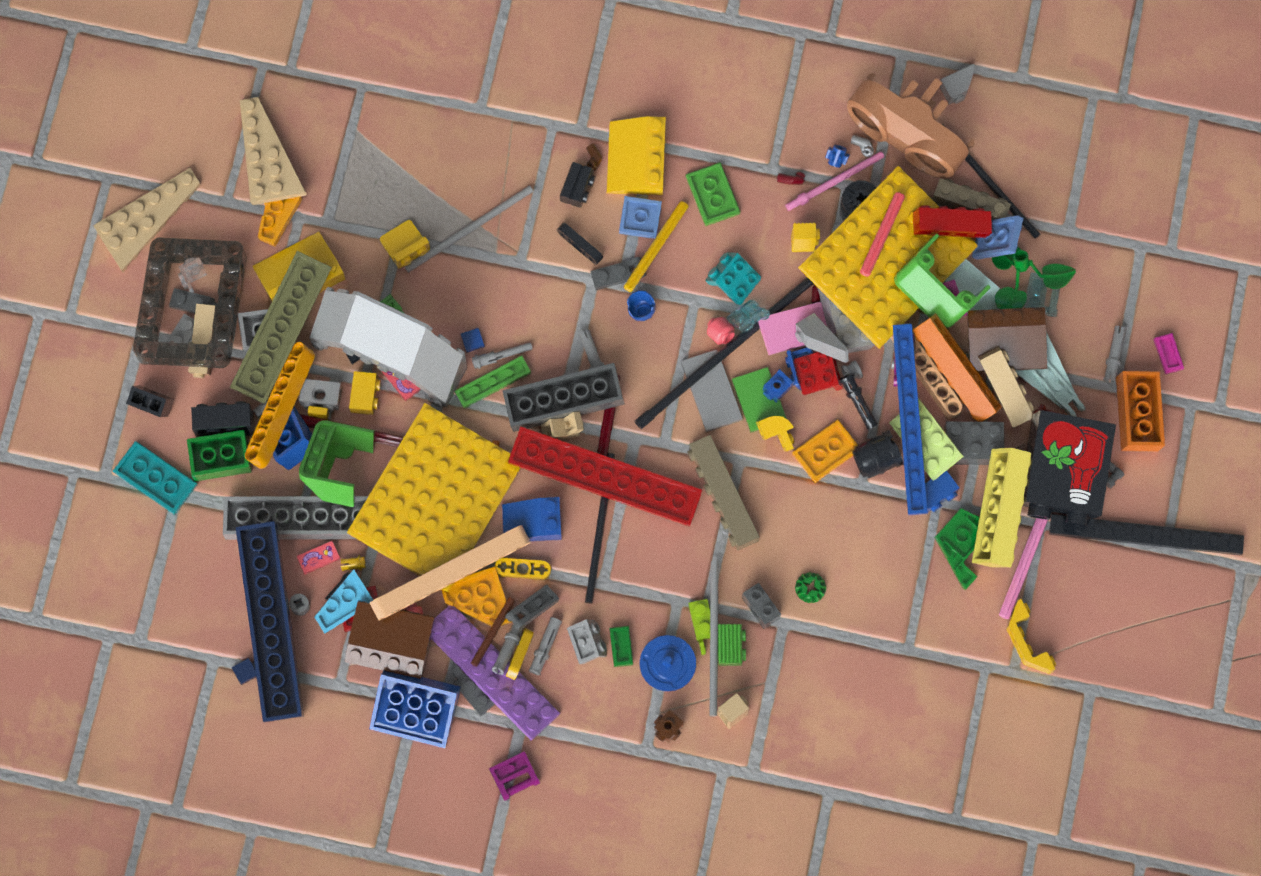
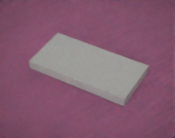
[681,349,742,432]

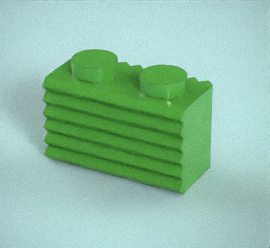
[718,624,746,666]

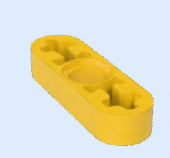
[495,558,551,580]
[506,628,534,680]

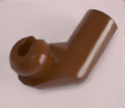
[586,144,602,171]

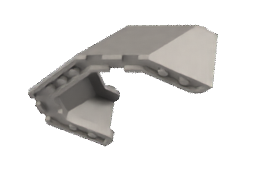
[310,287,467,408]

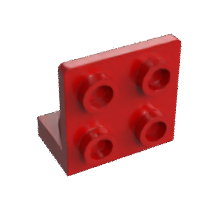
[794,352,843,395]

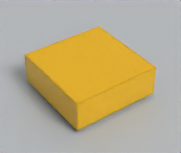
[307,406,329,420]

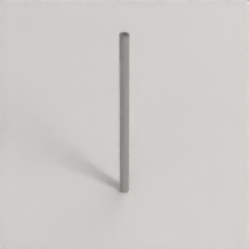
[404,185,533,273]
[709,561,719,717]

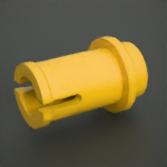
[341,555,366,571]

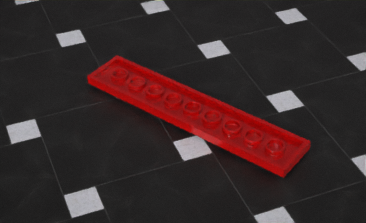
[508,426,702,527]

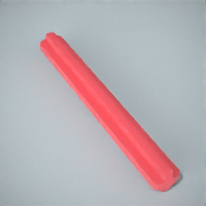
[860,192,905,277]

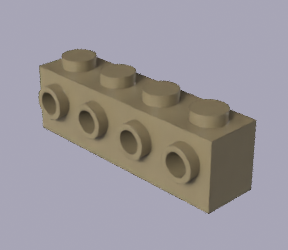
[932,178,1011,220]

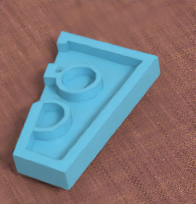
[314,569,373,634]

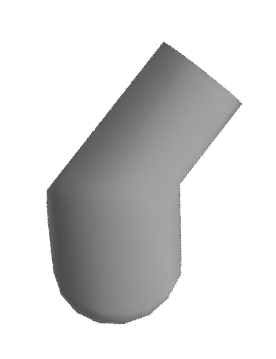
[851,135,874,157]

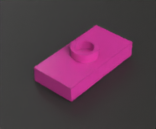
[1153,333,1184,375]

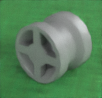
[841,361,863,384]
[289,594,310,616]

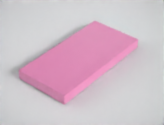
[757,302,827,355]

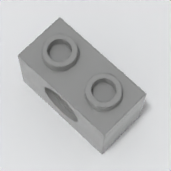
[299,379,342,412]

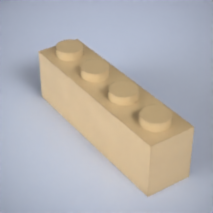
[978,347,1035,428]

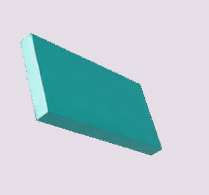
[113,441,198,515]

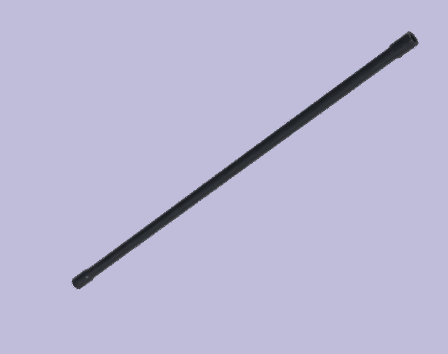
[634,185,922,430]

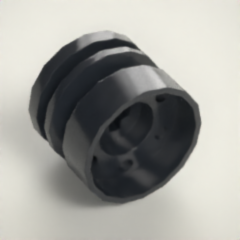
[840,180,877,220]

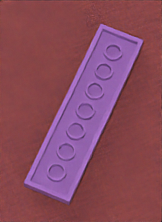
[431,605,560,741]

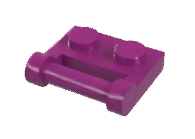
[489,751,540,801]

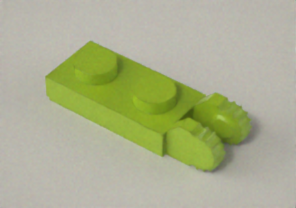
[688,599,710,655]

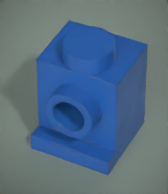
[763,369,793,403]

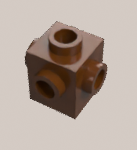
[654,710,684,743]

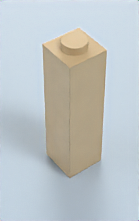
[188,304,218,378]

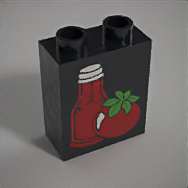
[1023,410,1116,527]

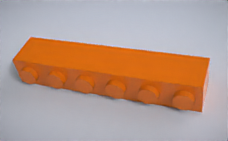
[912,313,1002,422]

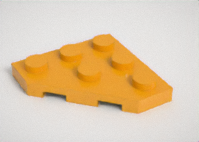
[441,567,512,627]

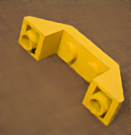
[1006,599,1056,674]

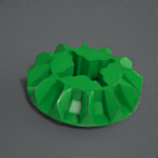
[795,572,826,603]

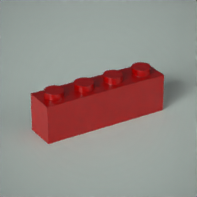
[913,205,992,238]

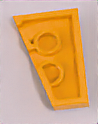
[258,196,302,247]

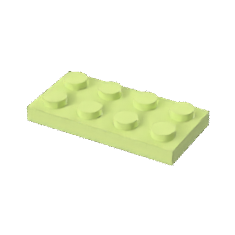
[889,398,964,481]

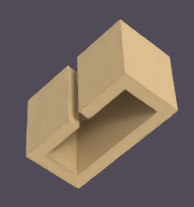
[717,693,749,729]

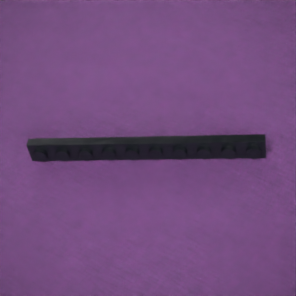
[1049,514,1244,556]

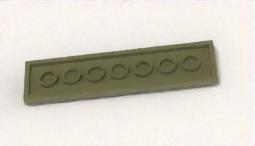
[230,251,332,404]

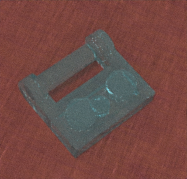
[1024,272,1060,317]
[726,300,770,333]

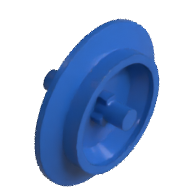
[639,635,696,692]

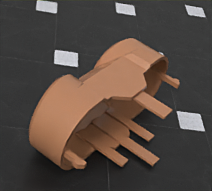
[847,73,975,178]

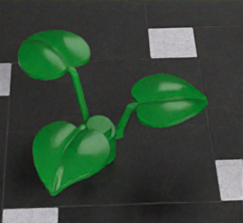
[992,246,1076,309]

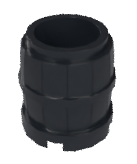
[851,430,904,478]

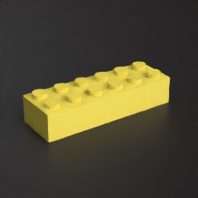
[972,448,1031,568]

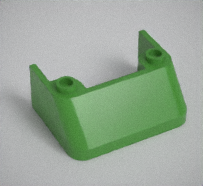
[894,233,991,329]
[299,420,374,507]

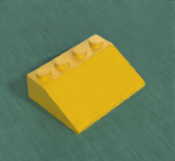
[607,116,666,195]
[252,232,345,302]

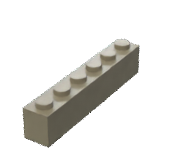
[687,435,759,550]

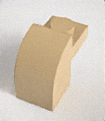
[541,412,584,441]

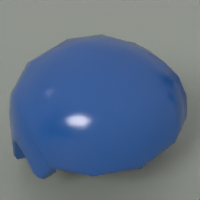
[627,290,656,321]

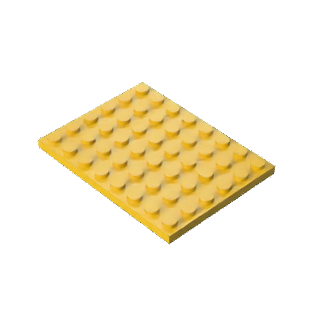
[798,166,978,349]
[347,403,520,592]

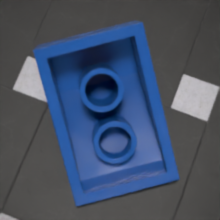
[273,406,312,470]
[502,497,562,541]

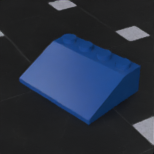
[369,671,461,748]

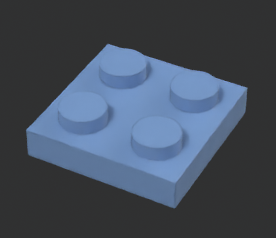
[619,196,662,239]

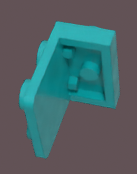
[705,252,761,305]

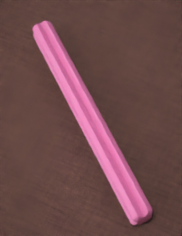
[999,518,1048,619]

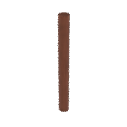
[471,597,515,667]

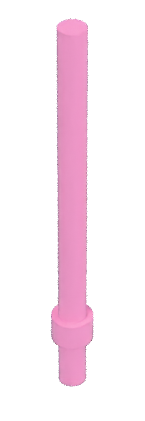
[785,151,884,211]

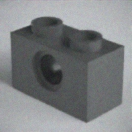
[742,583,781,629]

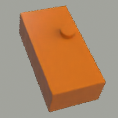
[1116,371,1165,452]

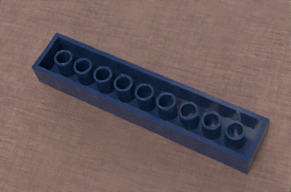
[235,521,305,723]

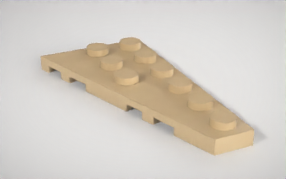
[240,97,307,205]
[93,168,201,273]

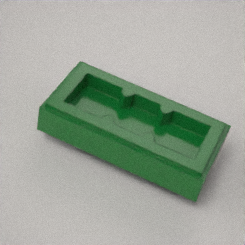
[609,626,633,667]

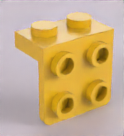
[380,220,430,269]

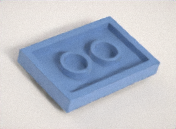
[972,215,1023,260]

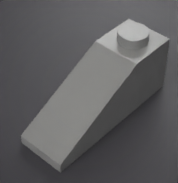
[795,313,849,363]

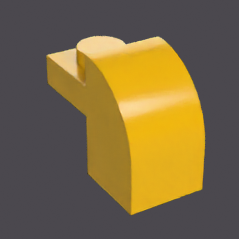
[756,416,795,452]

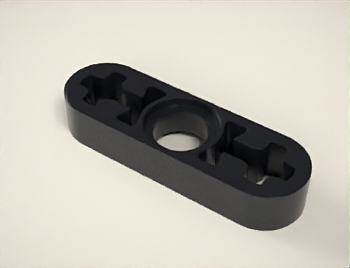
[556,223,603,265]

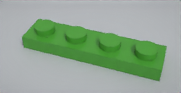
[455,356,531,409]

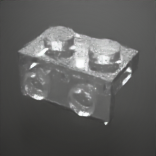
[178,257,207,293]

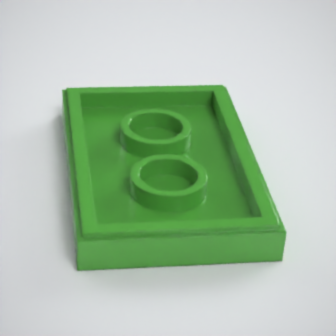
[685,162,740,226]
[732,367,787,433]

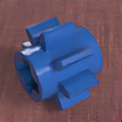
[825,144,850,168]

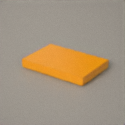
[792,419,858,483]

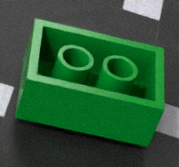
[187,430,252,482]

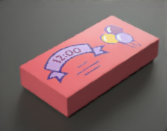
[382,371,420,402]
[297,541,340,575]

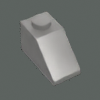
[940,64,975,105]

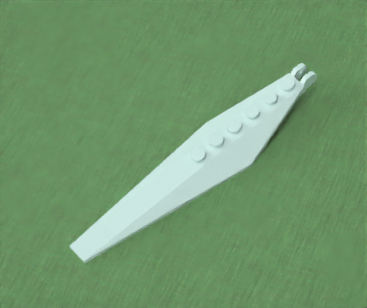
[944,259,1086,417]

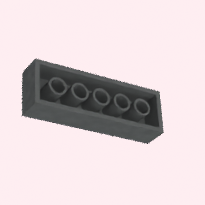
[502,363,625,432]

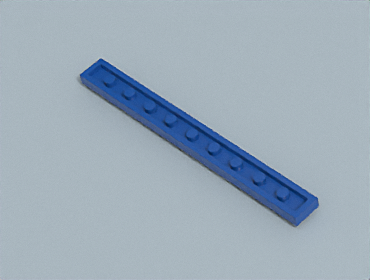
[893,324,928,515]

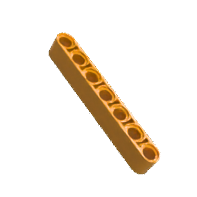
[245,342,315,469]

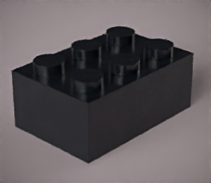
[191,401,255,437]

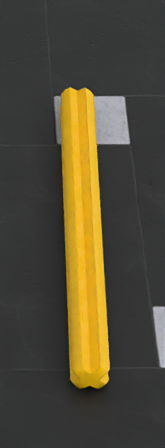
[624,201,688,292]

